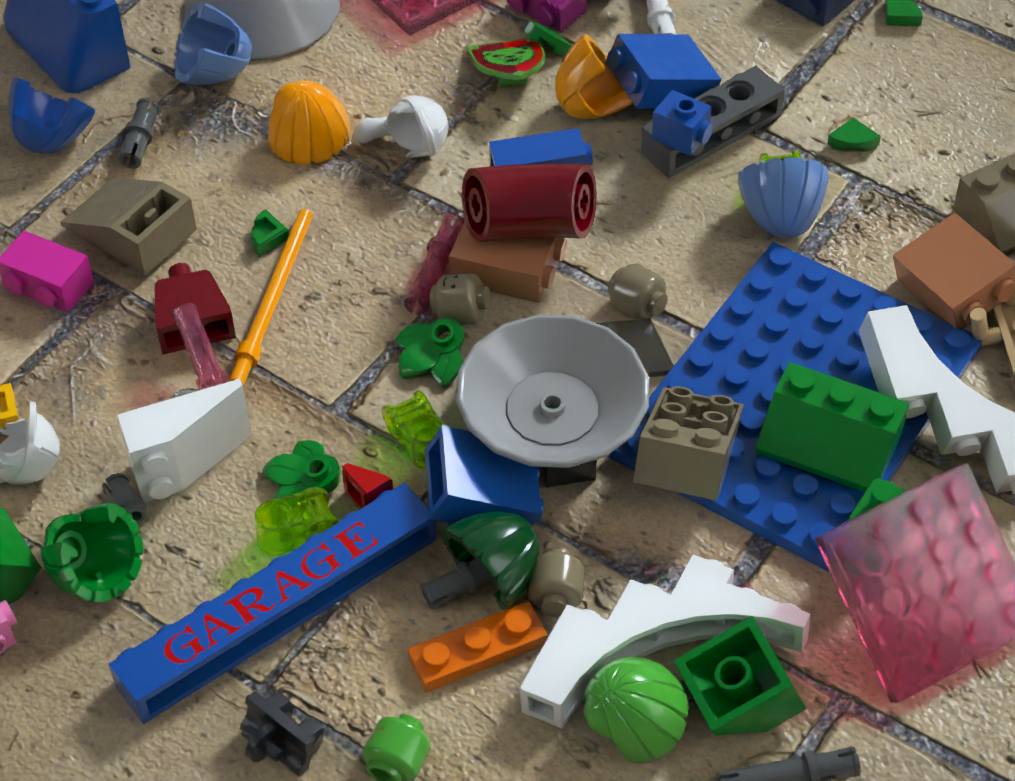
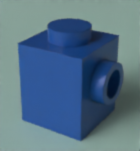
[652,90,713,156]

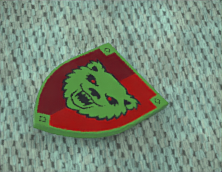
[467,38,545,87]

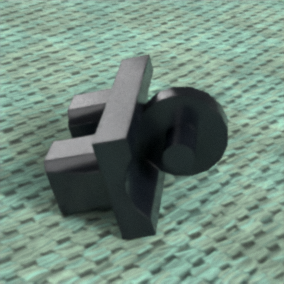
[240,691,325,776]

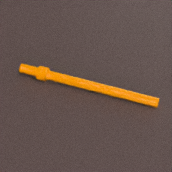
[228,209,313,387]

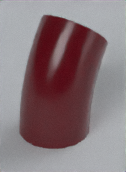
[462,164,597,242]

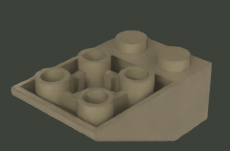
[61,178,197,275]
[633,386,744,501]

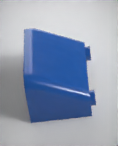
[3,0,131,93]

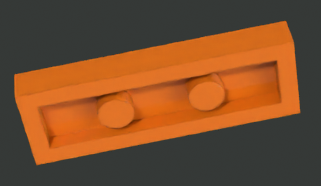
[407,601,548,693]

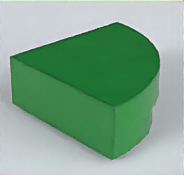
[884,0,923,26]
[524,21,572,56]
[827,117,881,151]
[251,209,289,257]

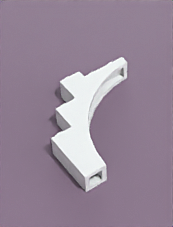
[859,305,1015,494]
[519,555,811,729]

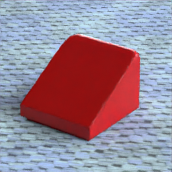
[342,463,393,509]

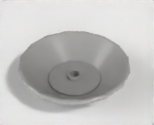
[184,0,340,60]
[456,315,649,468]

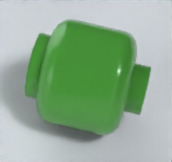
[362,714,431,781]

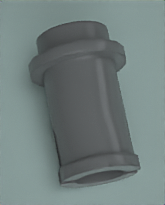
[102,473,146,524]

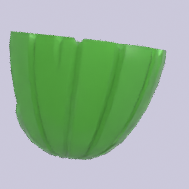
[583,656,689,763]

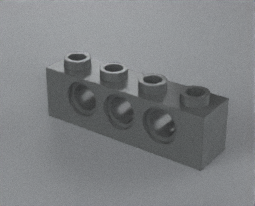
[641,65,785,178]

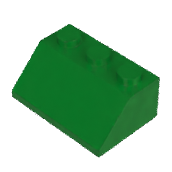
[755,362,909,492]

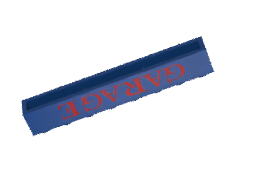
[108,482,437,724]

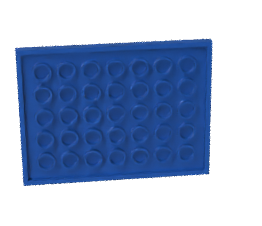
[609,242,982,572]

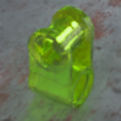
[382,390,445,470]
[254,487,339,556]

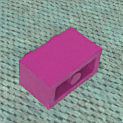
[0,230,94,313]

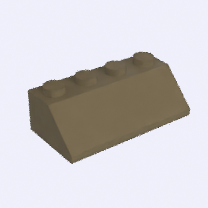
[953,153,1015,255]

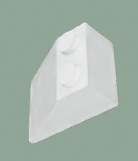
[117,379,252,502]

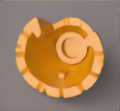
[555,34,633,119]
[268,80,351,165]

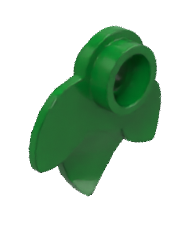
[395,318,465,388]
[262,440,341,510]

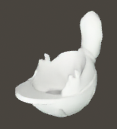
[352,95,449,158]
[0,401,60,485]

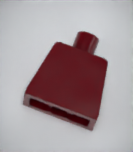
[154,263,236,355]

